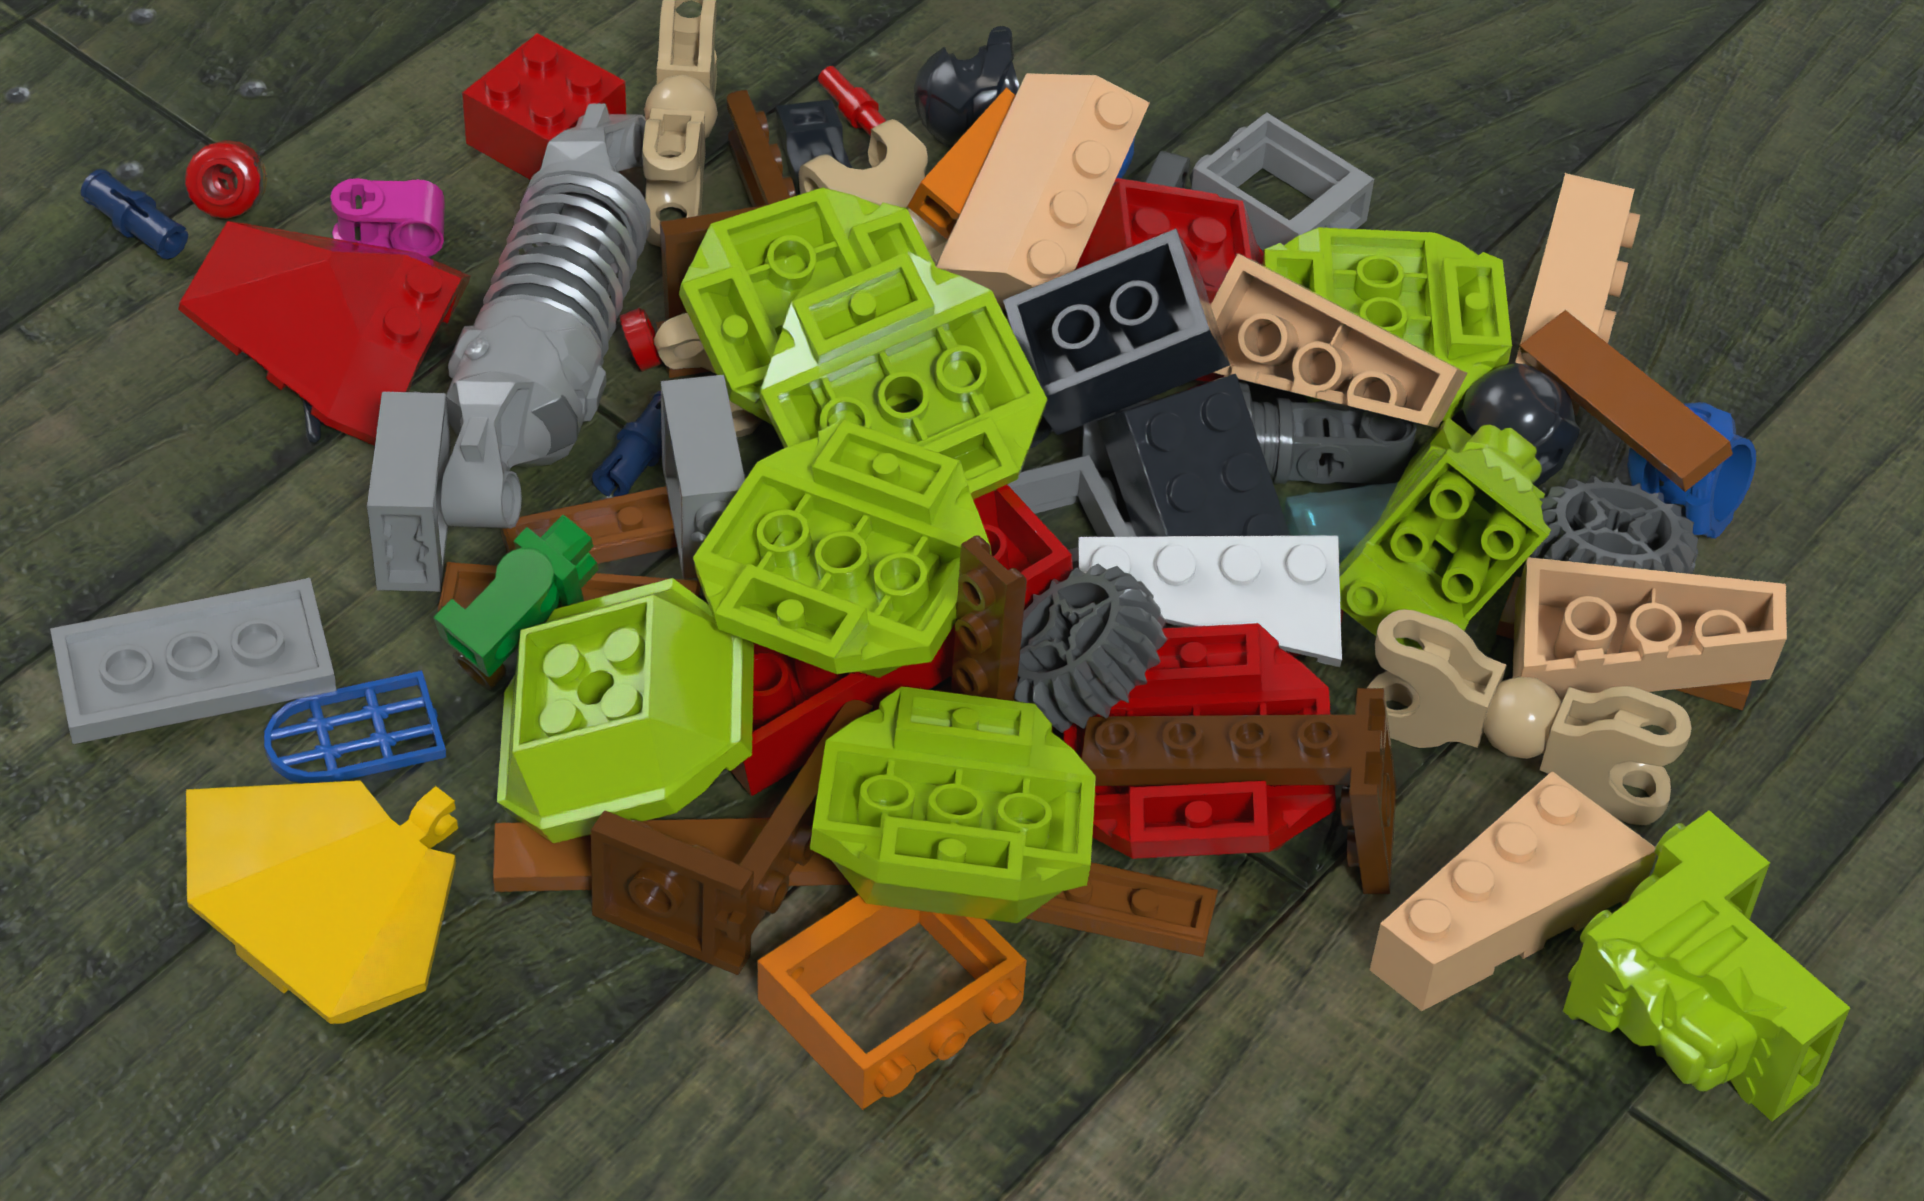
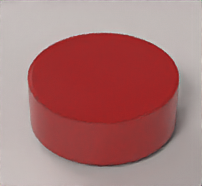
[620,307,663,371]

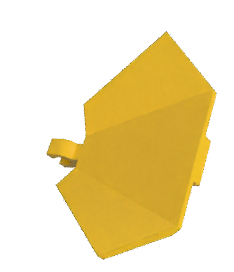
[186,780,458,1024]

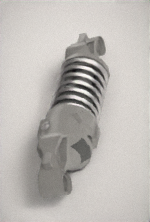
[441,104,651,529]

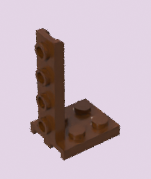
[660,90,796,320]
[935,535,1064,741]
[1082,688,1397,894]
[591,700,873,975]

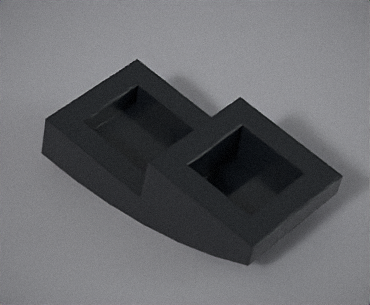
[776,99,852,195]

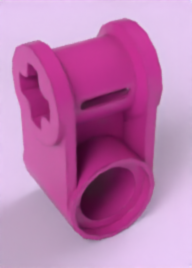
[330,178,445,257]

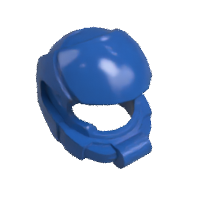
[1627,402,1756,539]

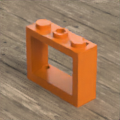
[758,895,1027,1110]

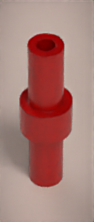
[818,66,887,136]

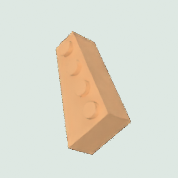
[1515,173,1640,416]
[1211,254,1468,428]
[1513,557,1787,701]
[1370,772,1656,1011]

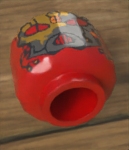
[185,140,267,219]

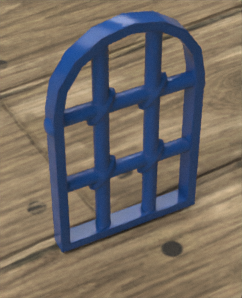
[264,671,446,784]

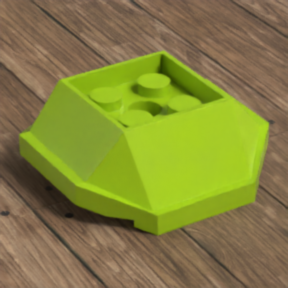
[679,187,936,425]
[1262,227,1512,421]
[760,251,1047,499]
[693,419,992,678]
[497,578,754,843]
[810,686,1096,923]

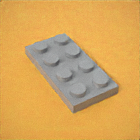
[50,578,337,744]

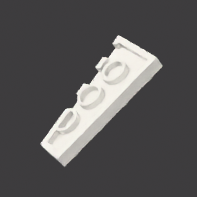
[1078,536,1342,667]

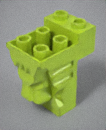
[1339,418,1551,650]
[1563,810,1850,1122]

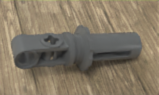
[1078,381,1417,486]

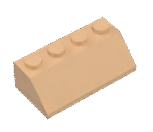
[936,73,1150,310]

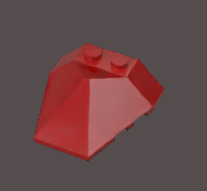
[178,221,471,446]

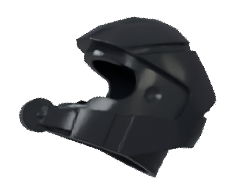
[914,26,1019,149]
[1451,363,1580,487]

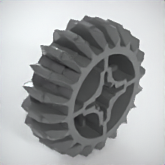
[1530,475,1698,574]
[1015,563,1167,733]

